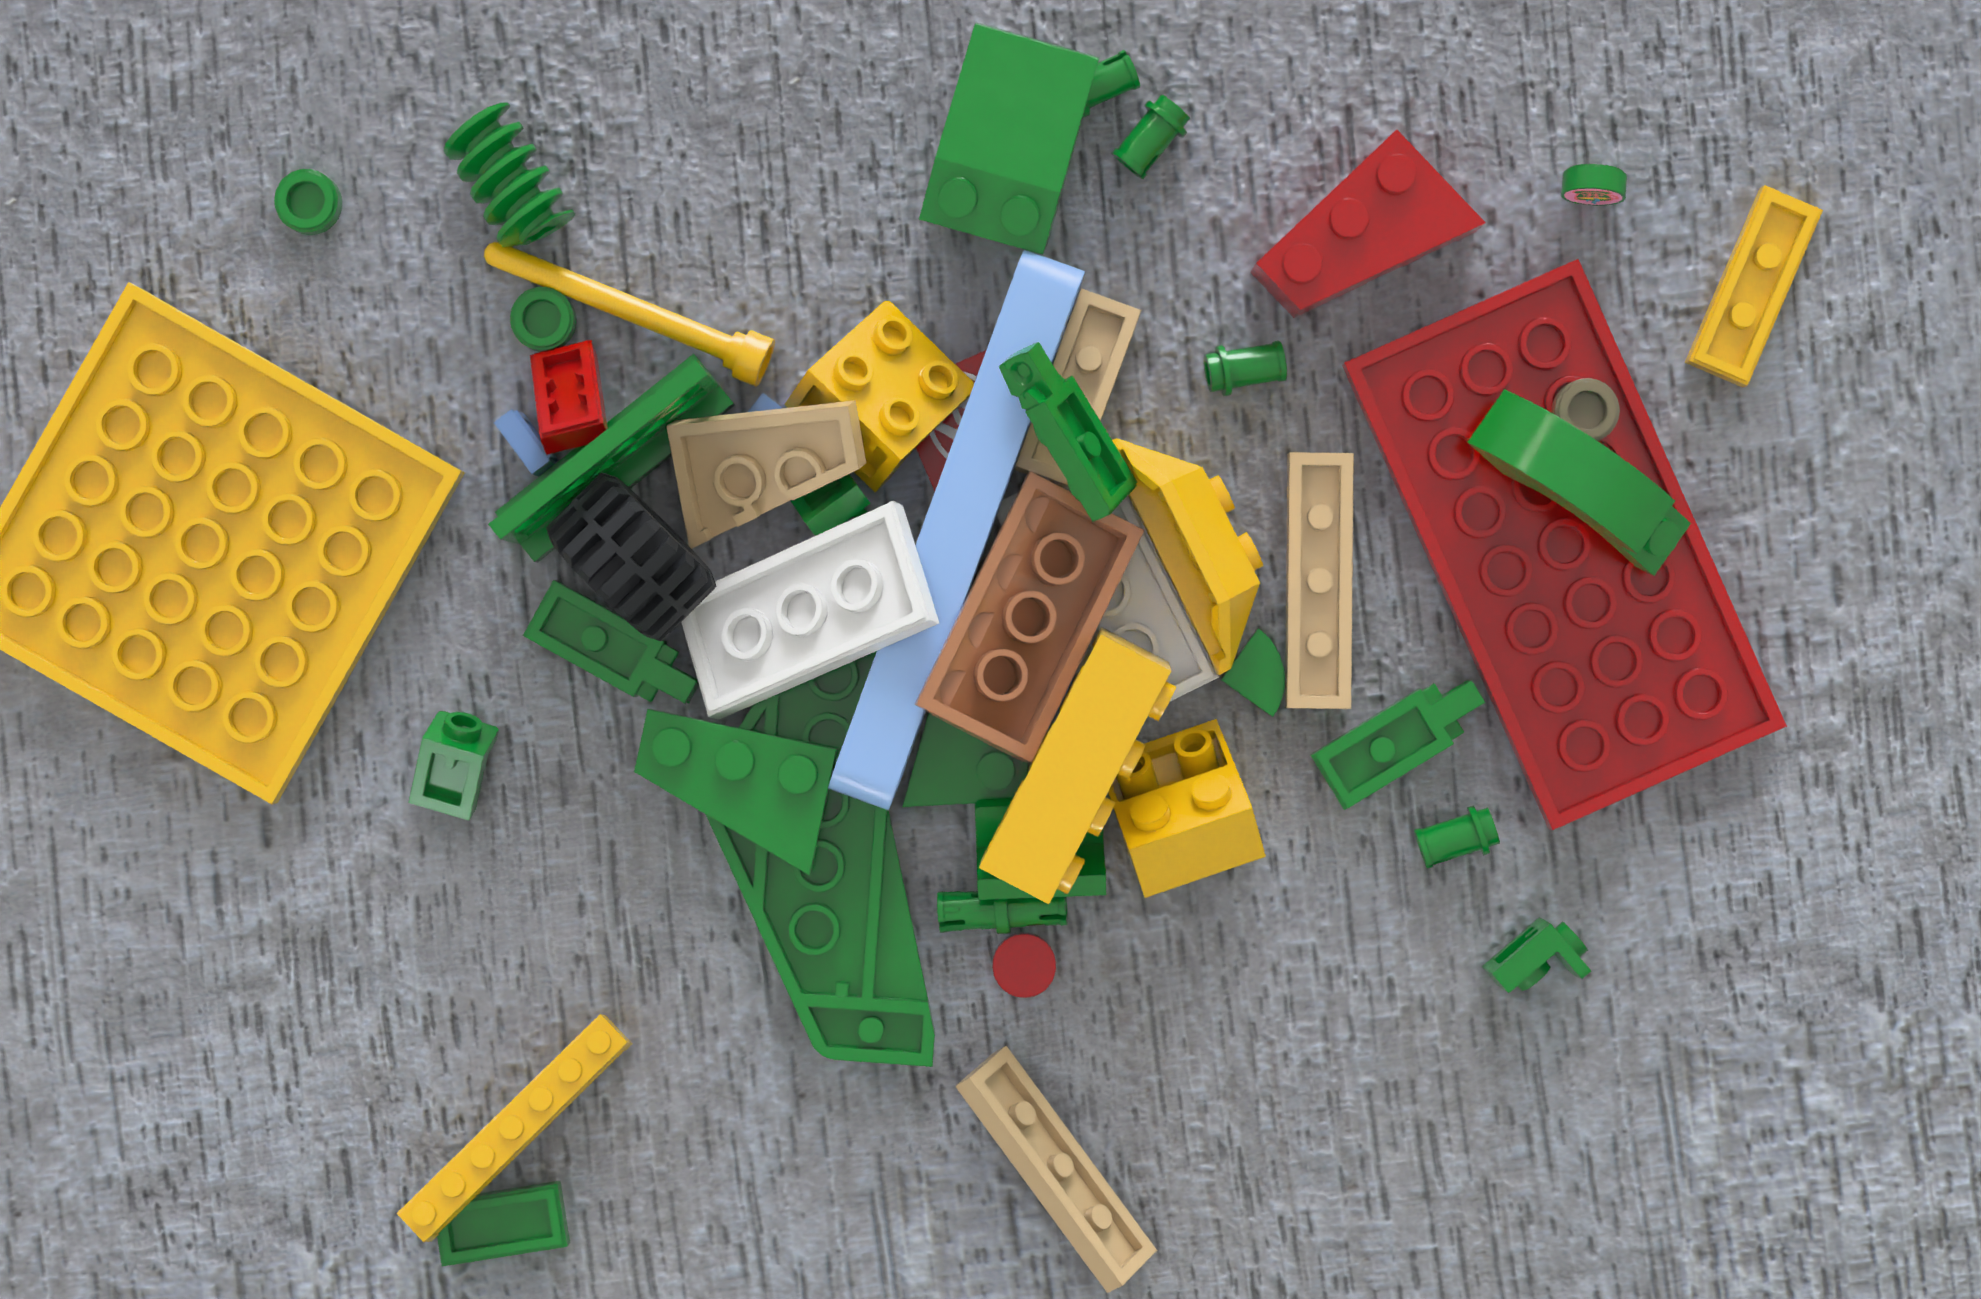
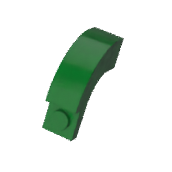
[1467,389,1691,576]

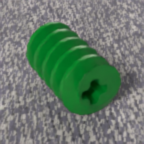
[443,102,575,247]

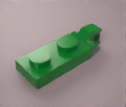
[999,342,1137,522]
[523,580,699,704]
[1310,679,1485,810]

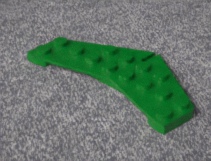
[705,651,935,1067]

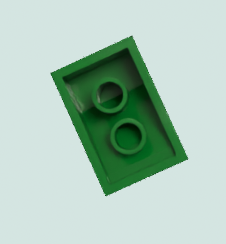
[919,22,1100,255]

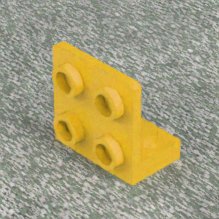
[784,301,974,492]

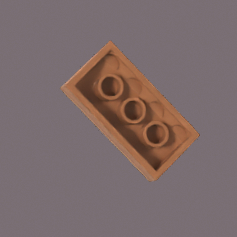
[914,471,1144,763]

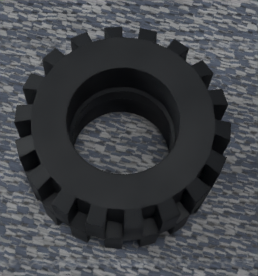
[546,472,717,641]

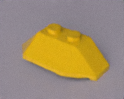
[1112,438,1263,675]

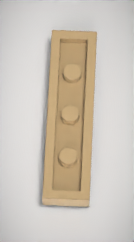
[1285,452,1354,709]
[955,1046,1157,1293]

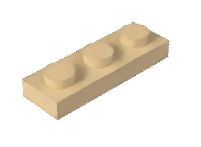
[1015,288,1141,490]

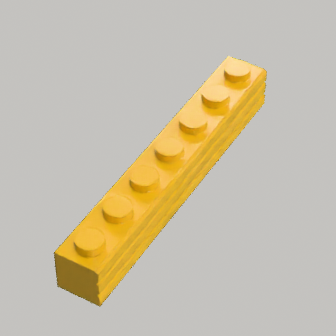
[397,1014,633,1242]

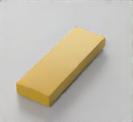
[1684,185,1823,388]

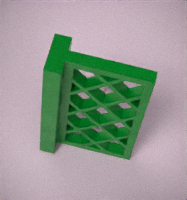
[488,353,735,563]

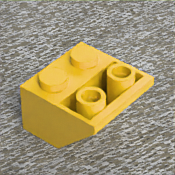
[1108,719,1266,898]

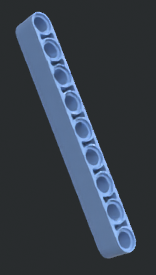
[828,250,1085,811]

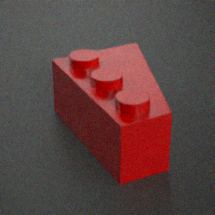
[1250,129,1486,318]

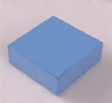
[494,409,559,477]

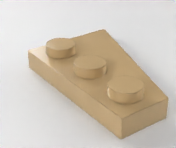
[666,400,866,549]

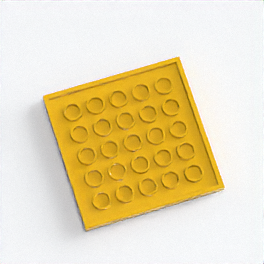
[0,282,465,804]

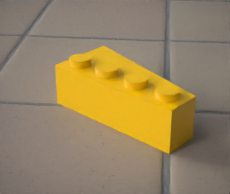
[979,627,1176,904]

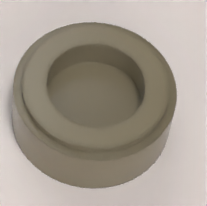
[1551,378,1620,441]

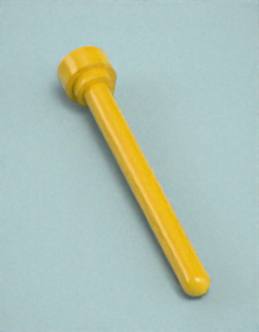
[484,242,775,387]

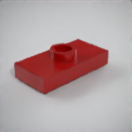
[530,340,608,455]

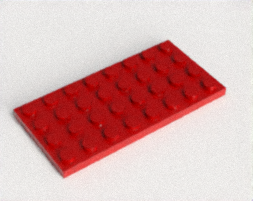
[1342,259,1787,830]

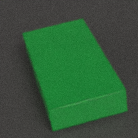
[437,1181,570,1267]

